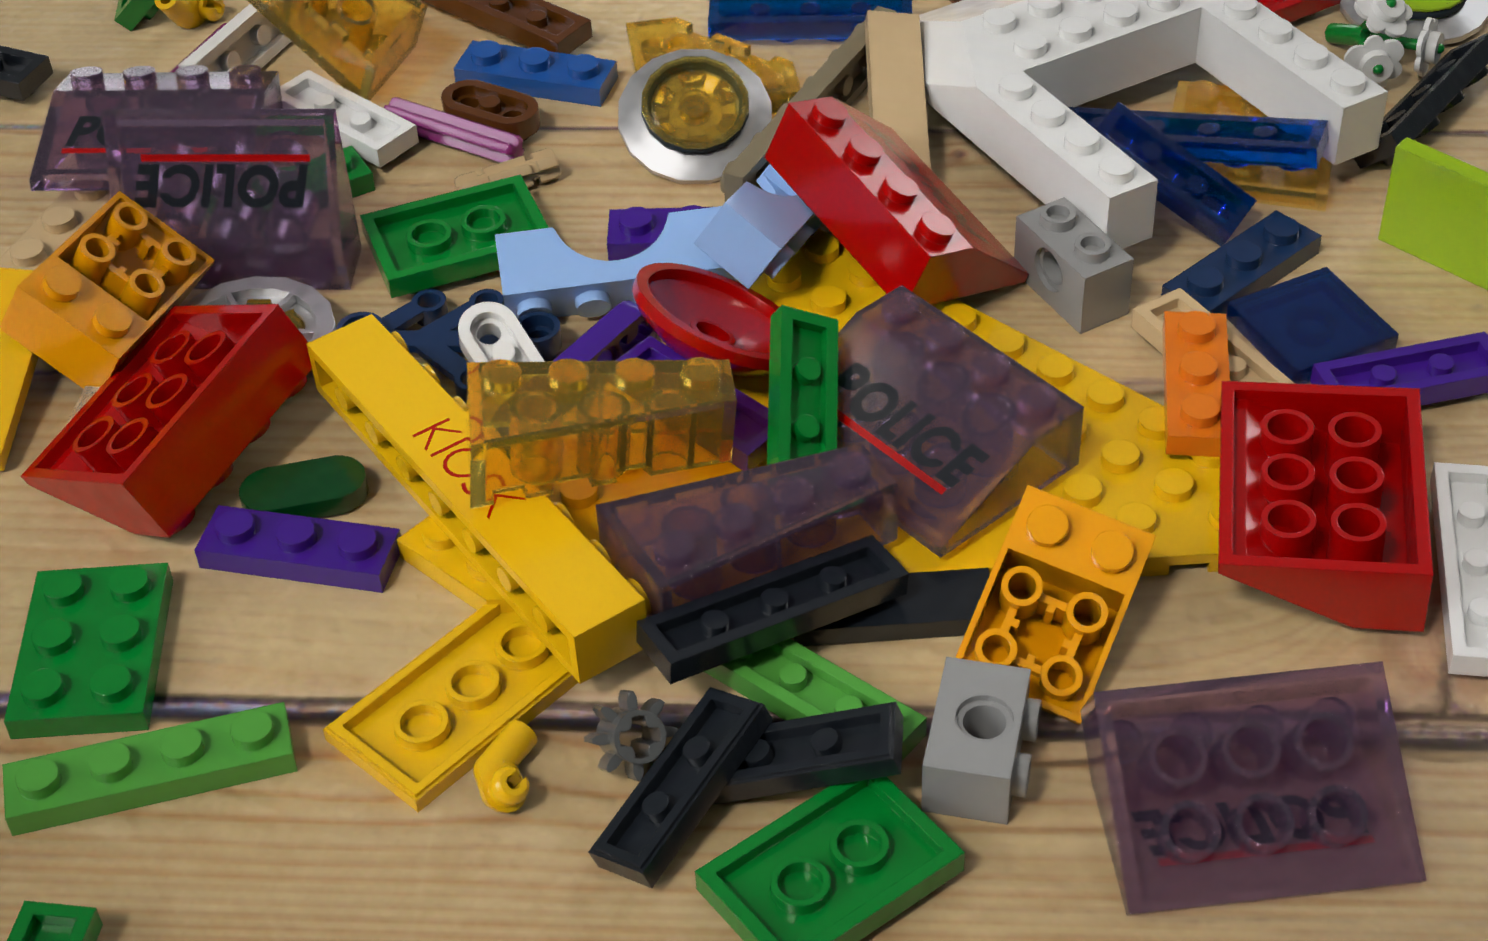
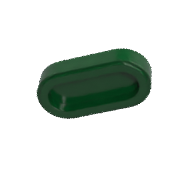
[239,455,369,518]

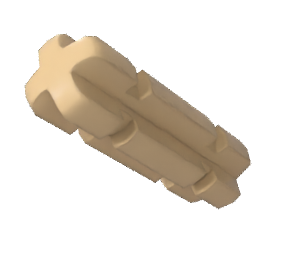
[454,148,561,191]

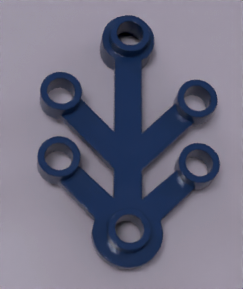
[336,289,562,405]

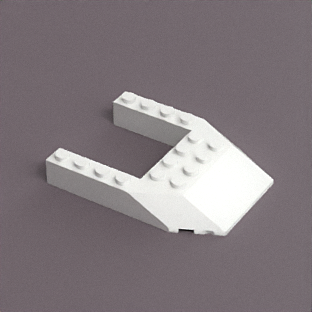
[919,0,1388,249]

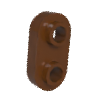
[441,80,540,141]

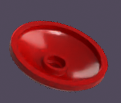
[632,263,779,376]

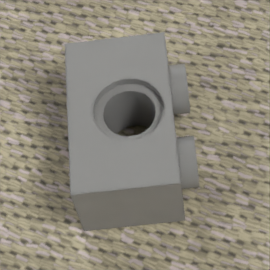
[1014,197,1134,334]
[921,657,1042,825]

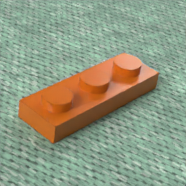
[1162,311,1230,457]

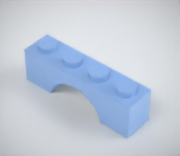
[694,164,823,289]
[495,206,737,319]

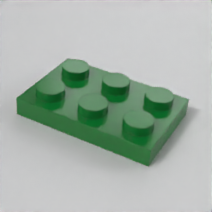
[360,174,549,298]
[4,563,173,739]
[695,777,965,941]

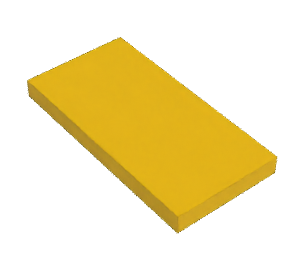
[323,604,578,812]

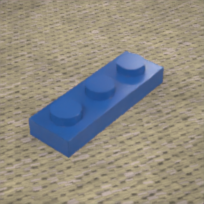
[453,40,618,107]

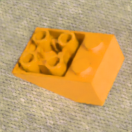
[0,191,215,395]
[955,485,1156,725]

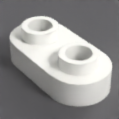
[458,302,547,407]

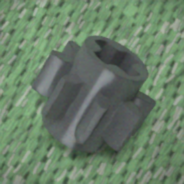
[584,690,678,781]

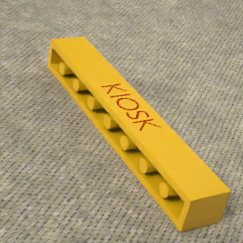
[306,314,651,684]

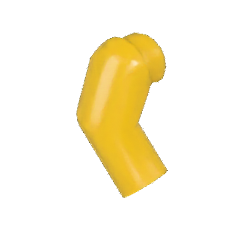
[154,0,225,29]
[473,720,538,813]

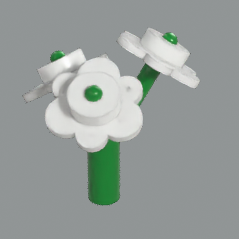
[1325,0,1445,88]

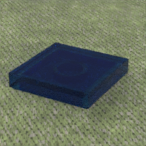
[1226,267,1399,384]

